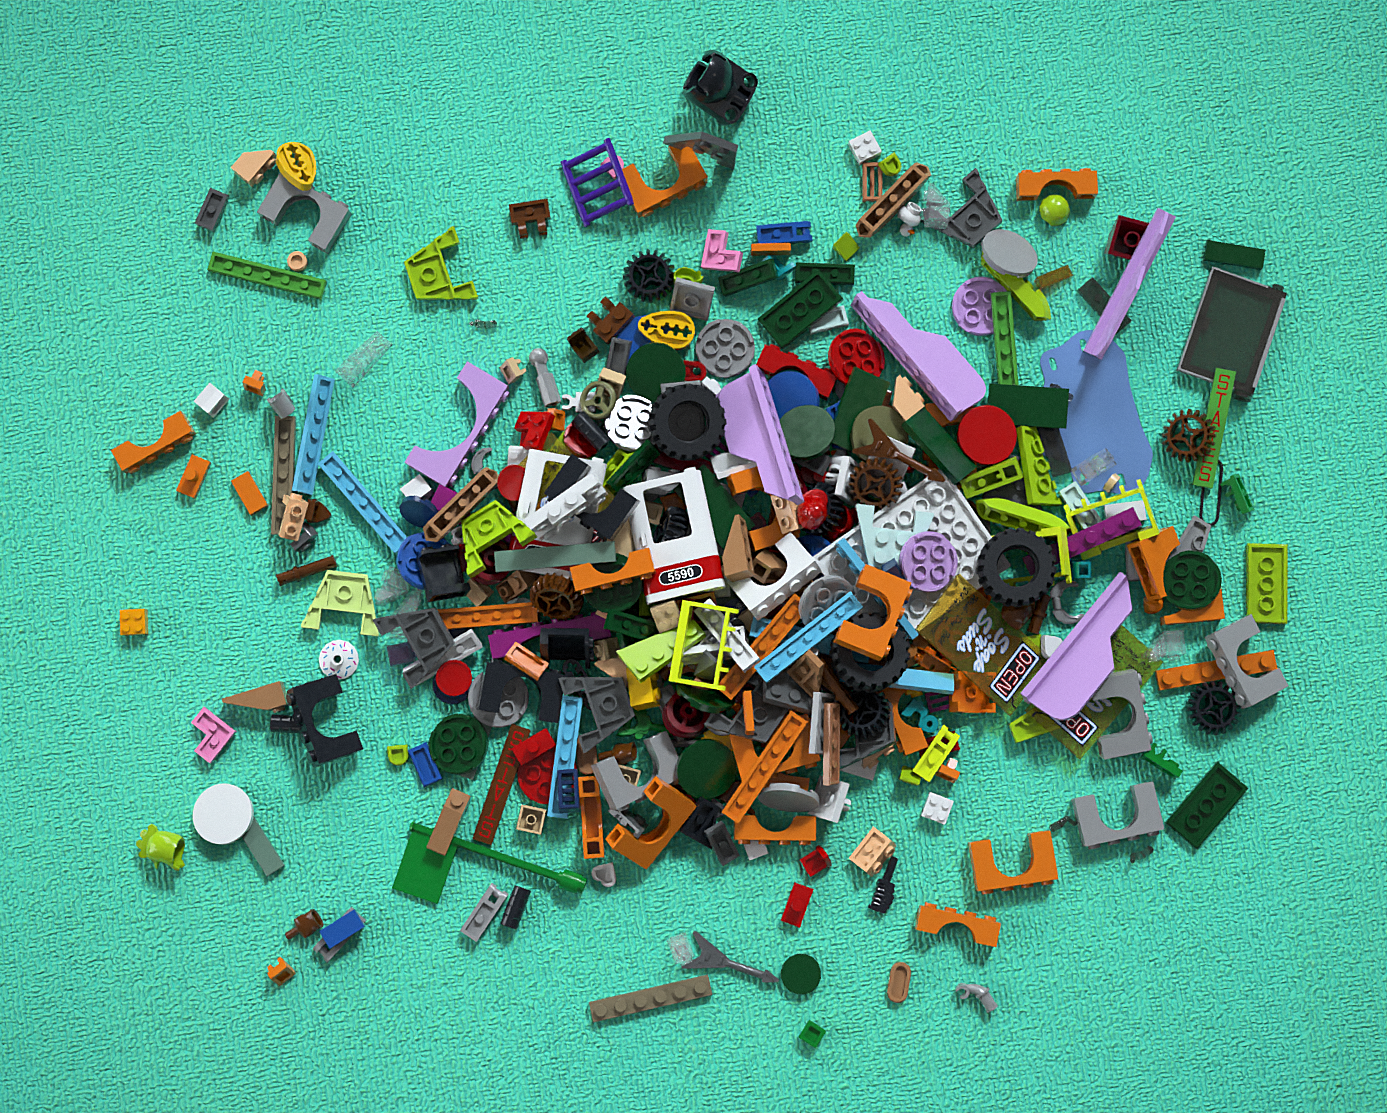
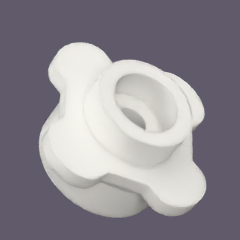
[451,526,464,545]

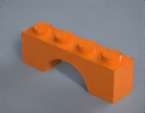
[1016,168,1098,201]
[111,411,196,474]
[570,548,656,595]
[880,687,928,756]
[578,776,605,859]
[733,815,816,845]
[914,902,1001,947]

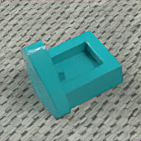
[763,255,797,280]

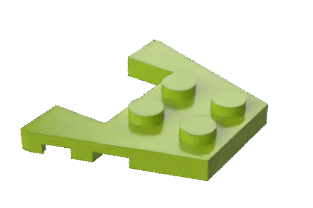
[404,226,479,300]
[461,500,537,578]

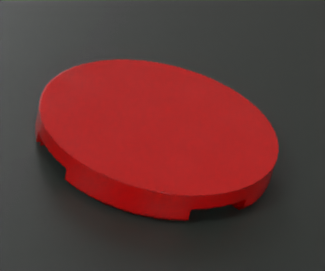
[828,329,885,385]
[957,405,1017,465]
[518,746,578,804]

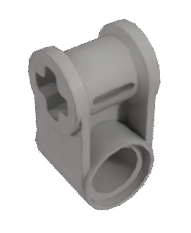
[266,388,295,419]

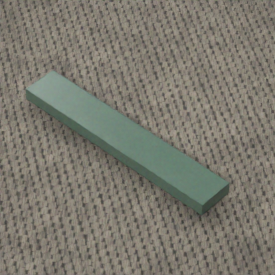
[494,541,617,572]

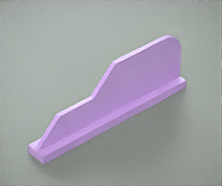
[1083,208,1176,360]
[851,291,986,422]
[718,364,804,505]
[1021,572,1133,720]

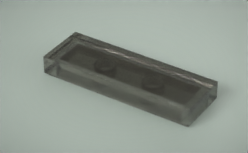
[1077,277,1132,334]
[1037,427,1072,478]

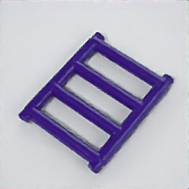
[560,138,634,227]

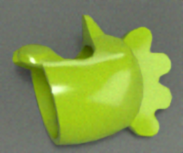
[136,824,185,871]

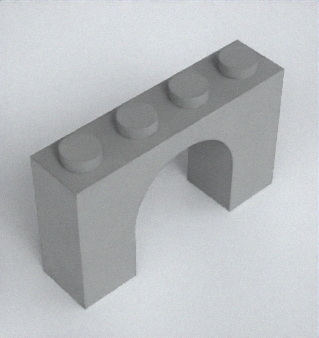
[257,172,352,254]
[1205,614,1288,709]
[1091,669,1153,760]
[591,731,679,812]
[1071,781,1164,849]

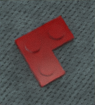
[514,411,555,451]

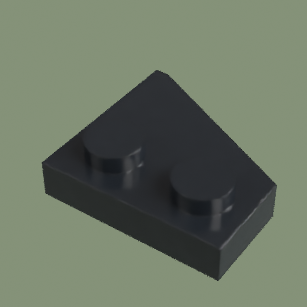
[679,796,719,850]

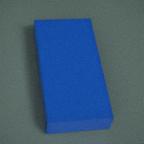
[408,742,443,787]
[319,909,365,949]

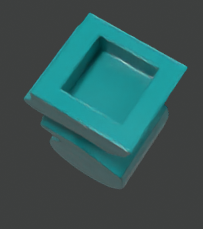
[1070,560,1091,578]
[899,699,939,733]

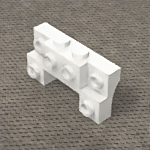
[524,473,608,540]

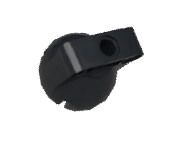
[682,49,758,126]

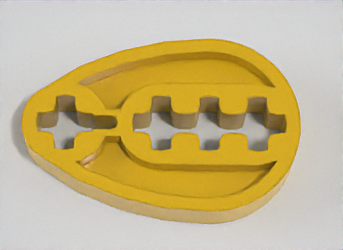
[276,142,316,191]
[638,311,695,350]

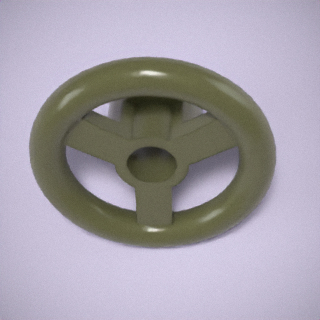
[580,381,616,420]

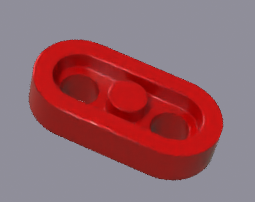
[684,360,707,381]

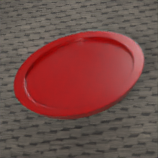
[497,465,525,501]
[436,660,472,696]

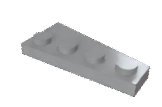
[1166,515,1211,562]

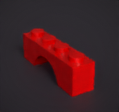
[756,344,837,401]

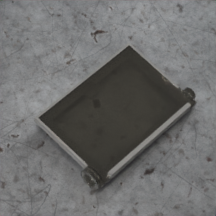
[1176,267,1287,402]

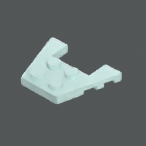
[855,504,934,570]

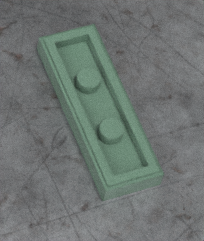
[242,817,285,876]

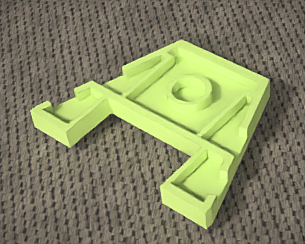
[301,570,380,637]

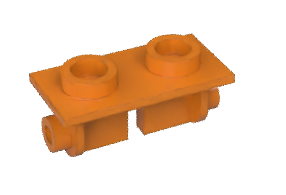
[914,646,957,673]

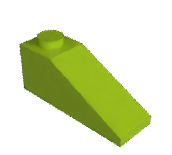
[960,456,1023,499]

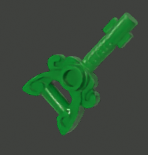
[616,708,673,740]

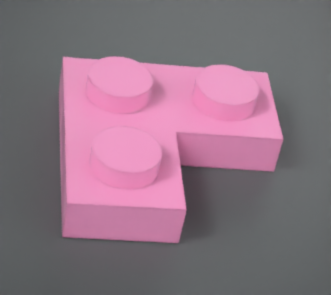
[701,229,743,272]
[191,707,237,763]

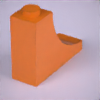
[1127,526,1180,601]
[1160,589,1225,626]

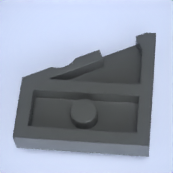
[608,808,648,839]

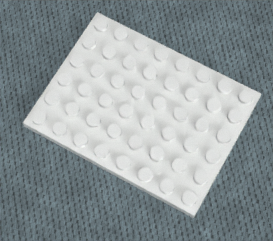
[812,469,1011,640]

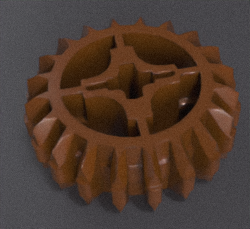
[1162,409,1217,463]
[848,457,903,512]
[530,572,584,621]

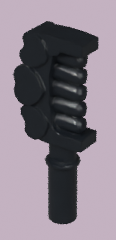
[868,856,898,914]

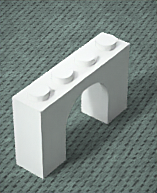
[727,532,822,621]

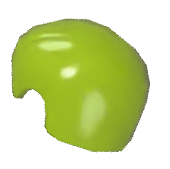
[1039,195,1070,226]
[673,267,704,285]

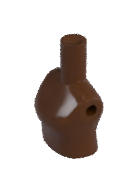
[598,741,637,765]
[285,909,324,940]

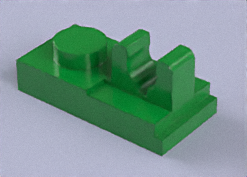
[1220,473,1255,514]
[1140,743,1183,779]

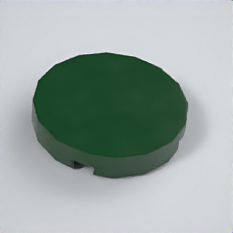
[781,953,821,994]

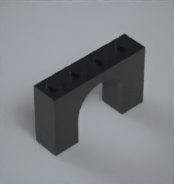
[544,454,640,541]
[476,659,566,723]
[286,674,363,768]

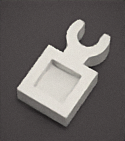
[562,392,596,413]

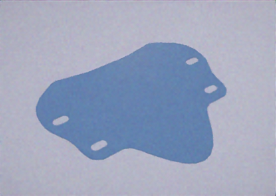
[1017,330,1153,494]

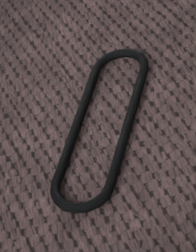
[1199,460,1223,526]

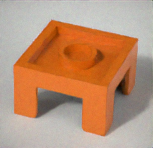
[949,671,996,714]

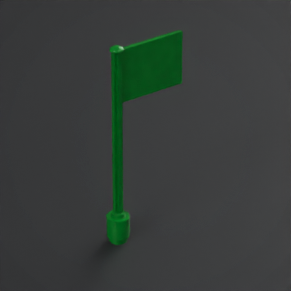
[392,821,587,904]

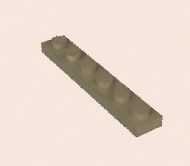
[271,416,296,535]
[589,974,712,1022]

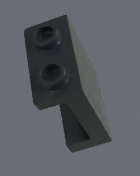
[416,544,471,602]
[540,628,594,669]

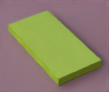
[1246,543,1288,624]

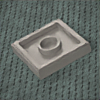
[670,277,715,321]

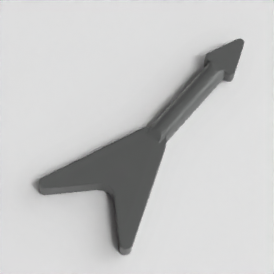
[681,931,779,982]

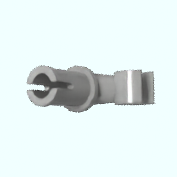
[955,983,998,1013]

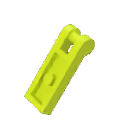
[912,724,960,782]

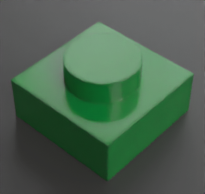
[798,1019,826,1048]

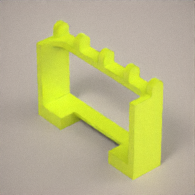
[1064,479,1159,560]
[991,526,1072,587]
[669,600,739,691]

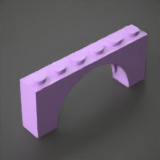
[405,361,510,488]

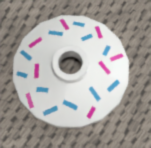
[319,640,359,680]

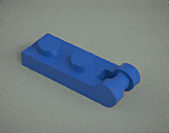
[756,221,813,244]

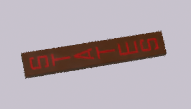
[472,724,531,845]

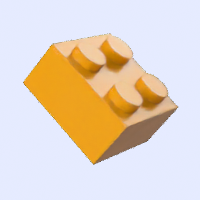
[120,609,148,636]

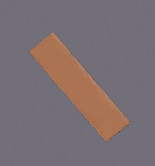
[823,702,840,786]

